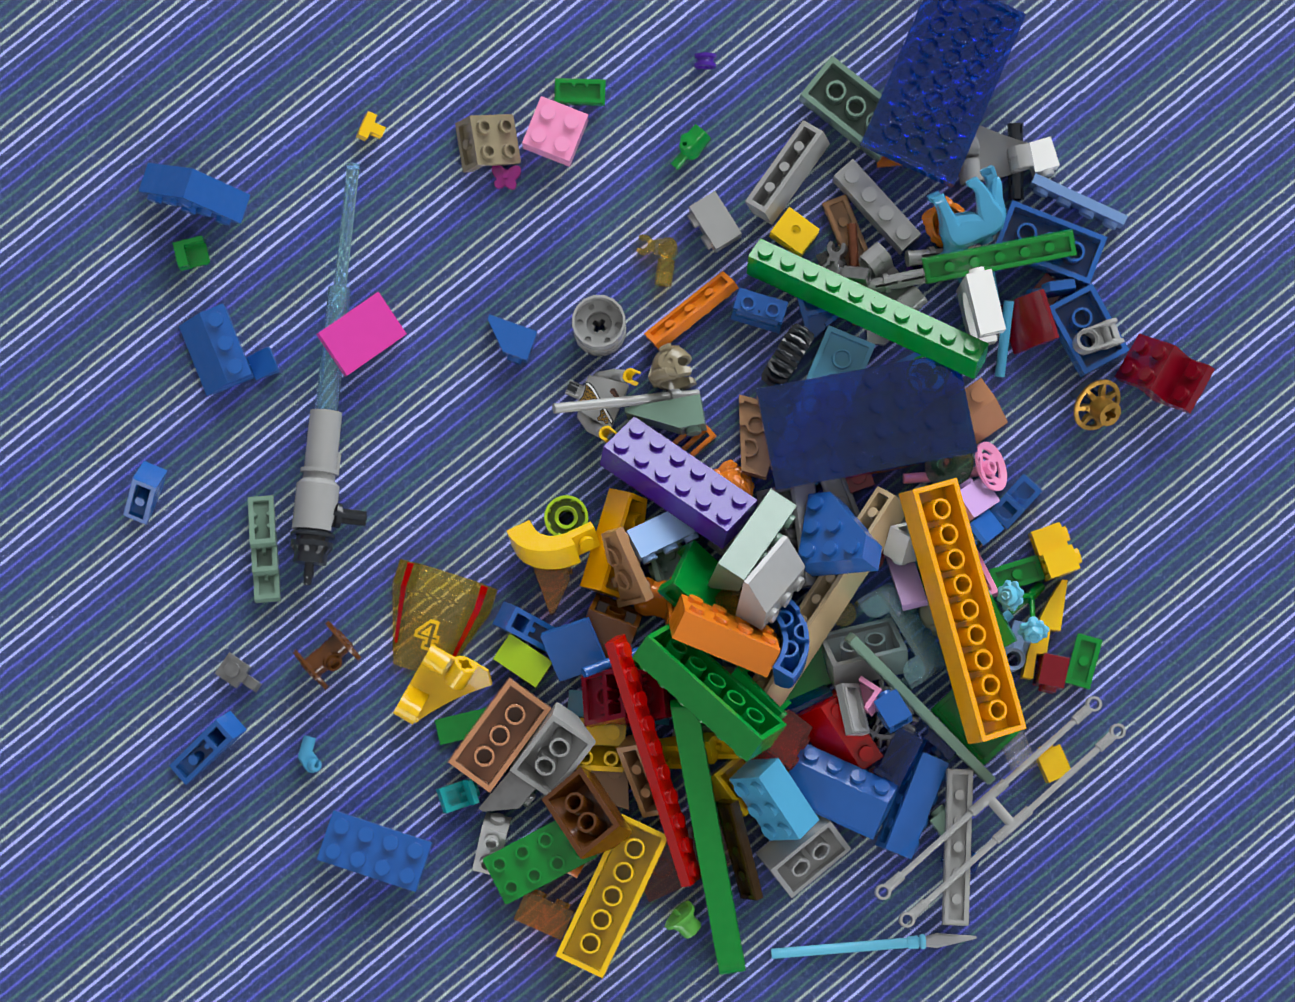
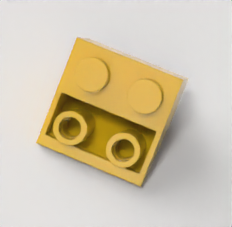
[575,718,626,772]

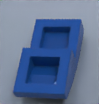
[990,473,1043,529]

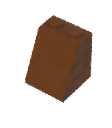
[586,593,643,669]

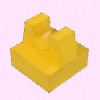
[356,111,386,141]

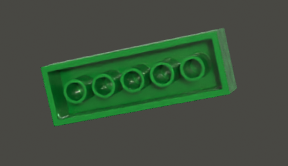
[632,624,787,762]

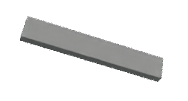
[942,769,973,926]

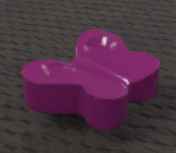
[492,165,521,190]

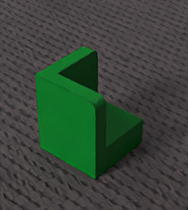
[172,236,210,271]

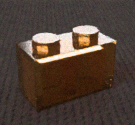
[514,889,574,940]

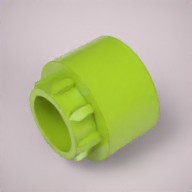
[544,495,589,536]

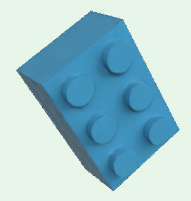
[729,758,819,841]

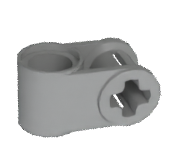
[1072,318,1125,355]

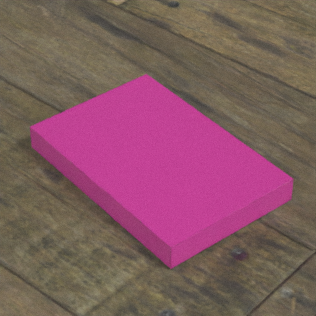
[316,292,407,376]

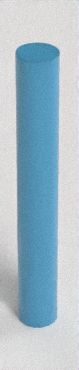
[995,300,1014,377]

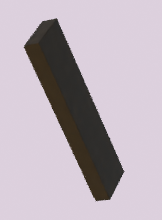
[716,799,763,901]

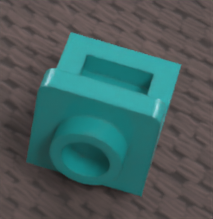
[436,779,480,814]

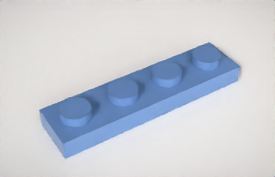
[1029,173,1128,230]

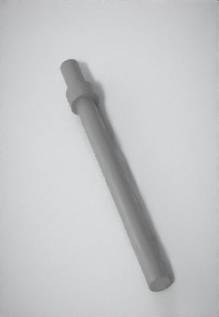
[552,388,700,414]

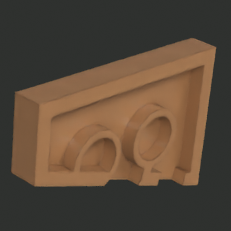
[601,527,654,608]

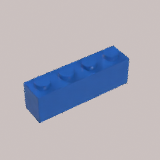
[875,749,949,859]

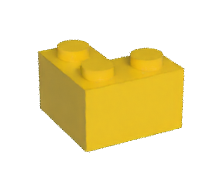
[1028,522,1082,582]

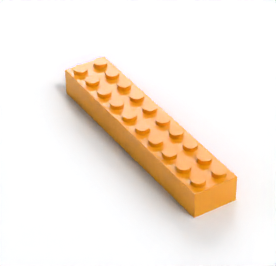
[899,478,1027,744]

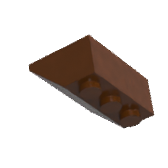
[542,766,633,859]

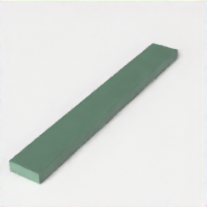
[844,632,996,785]

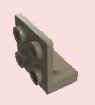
[455,114,521,173]

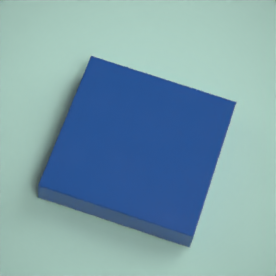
[540,617,606,682]

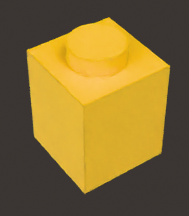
[1036,744,1071,783]

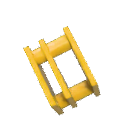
[769,207,820,257]

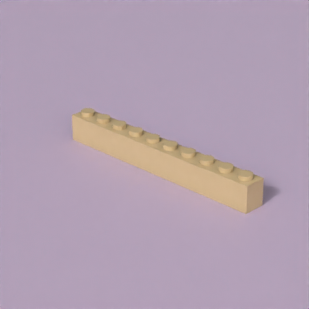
[752,486,905,706]

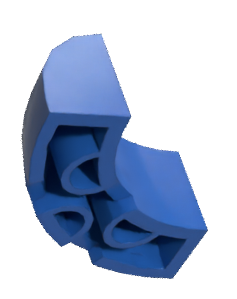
[767,599,810,689]

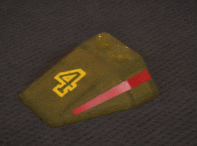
[392,559,498,671]

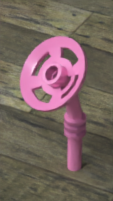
[903,442,1007,491]

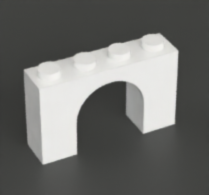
[956,267,1006,345]

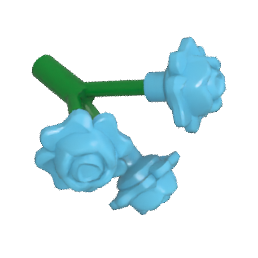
[997,580,1050,643]

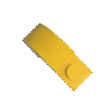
[507,520,601,569]

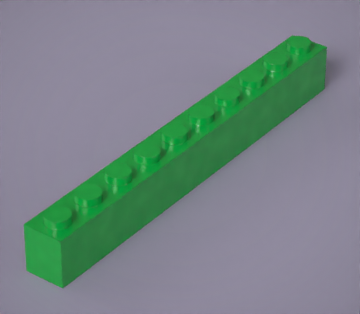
[747,238,989,379]

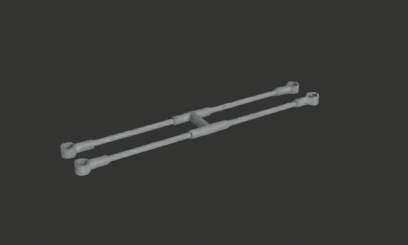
[874,696,1126,928]

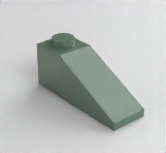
[625,394,707,436]

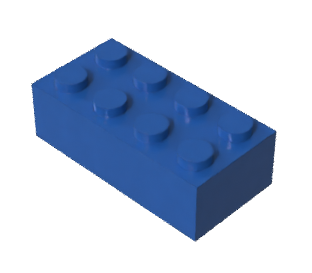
[994,200,1108,288]
[317,810,433,892]

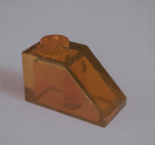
[533,566,573,615]

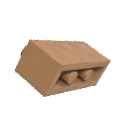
[616,734,659,818]

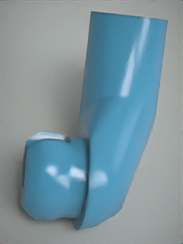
[298,735,322,773]

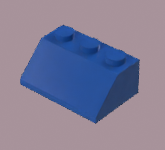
[179,304,255,397]

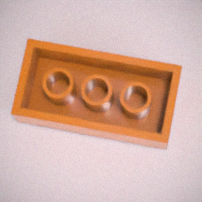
[669,594,781,677]

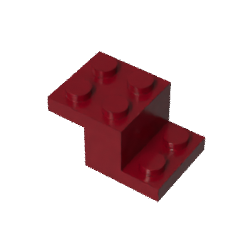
[1115,333,1215,414]
[581,668,672,727]

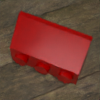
[794,690,883,769]

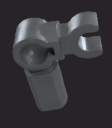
[823,241,872,286]

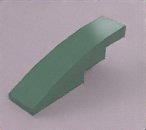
[248,495,281,603]

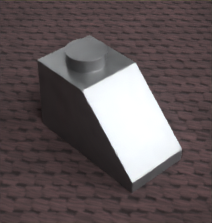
[479,771,536,812]

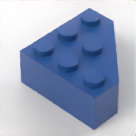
[139,163,250,225]
[798,492,882,577]

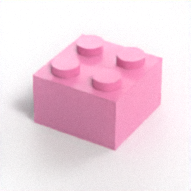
[522,96,589,167]

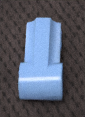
[1004,620,1030,672]

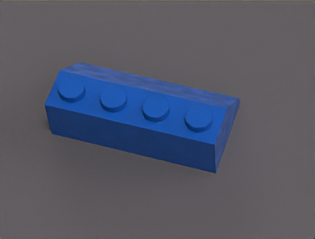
[789,743,898,840]

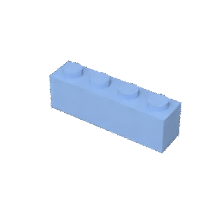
[626,512,699,565]

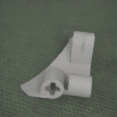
[947,115,1034,185]
[859,242,928,346]

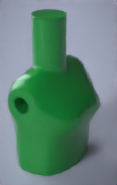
[670,124,711,170]

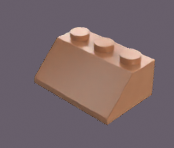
[916,378,1008,466]

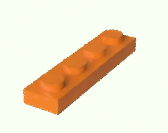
[644,271,738,350]

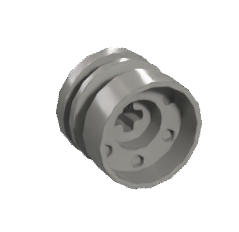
[572,295,626,356]

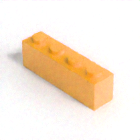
[580,488,647,599]

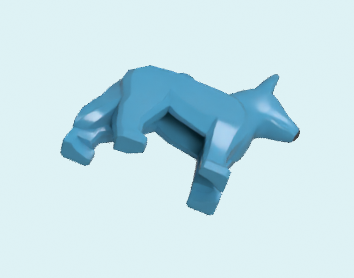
[927,165,1006,283]

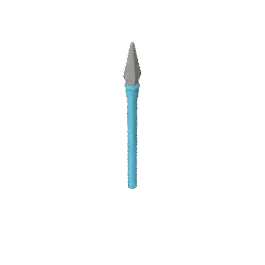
[771,933,977,959]

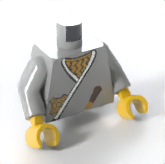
[565,368,641,443]

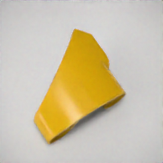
[393,644,493,725]

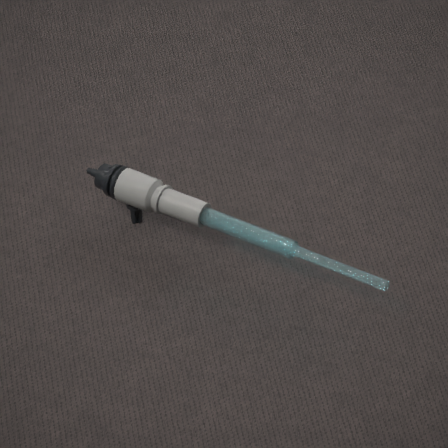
[290,163,367,586]

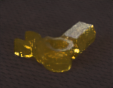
[637,234,678,287]

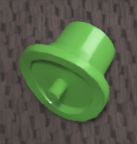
[664,901,701,939]

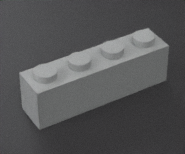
[745,120,830,225]
[832,159,921,255]

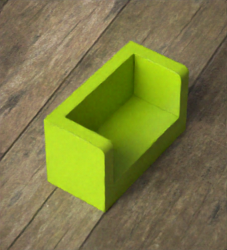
[493,633,552,688]

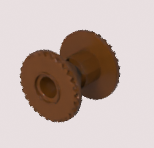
[293,621,361,690]

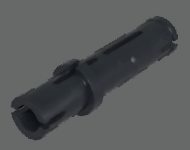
[1007,123,1024,201]

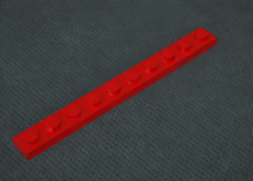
[605,634,702,887]

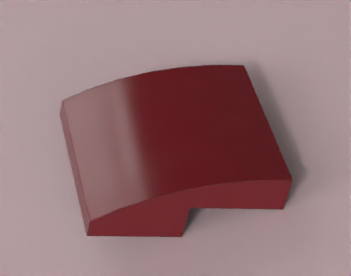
[1001,289,1059,354]

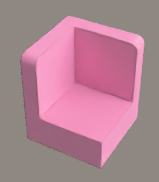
[858,676,883,716]

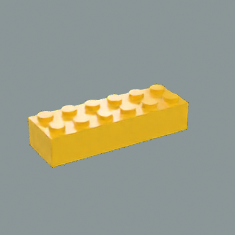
[556,814,667,978]

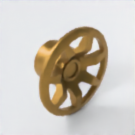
[1073,379,1121,430]

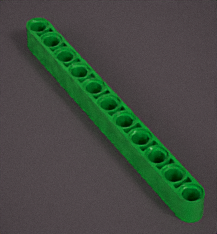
[670,699,746,975]

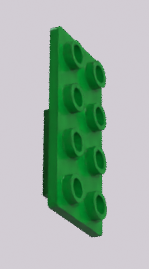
[483,820,597,904]

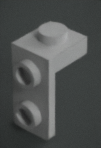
[473,812,511,875]

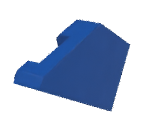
[1026,278,1076,298]

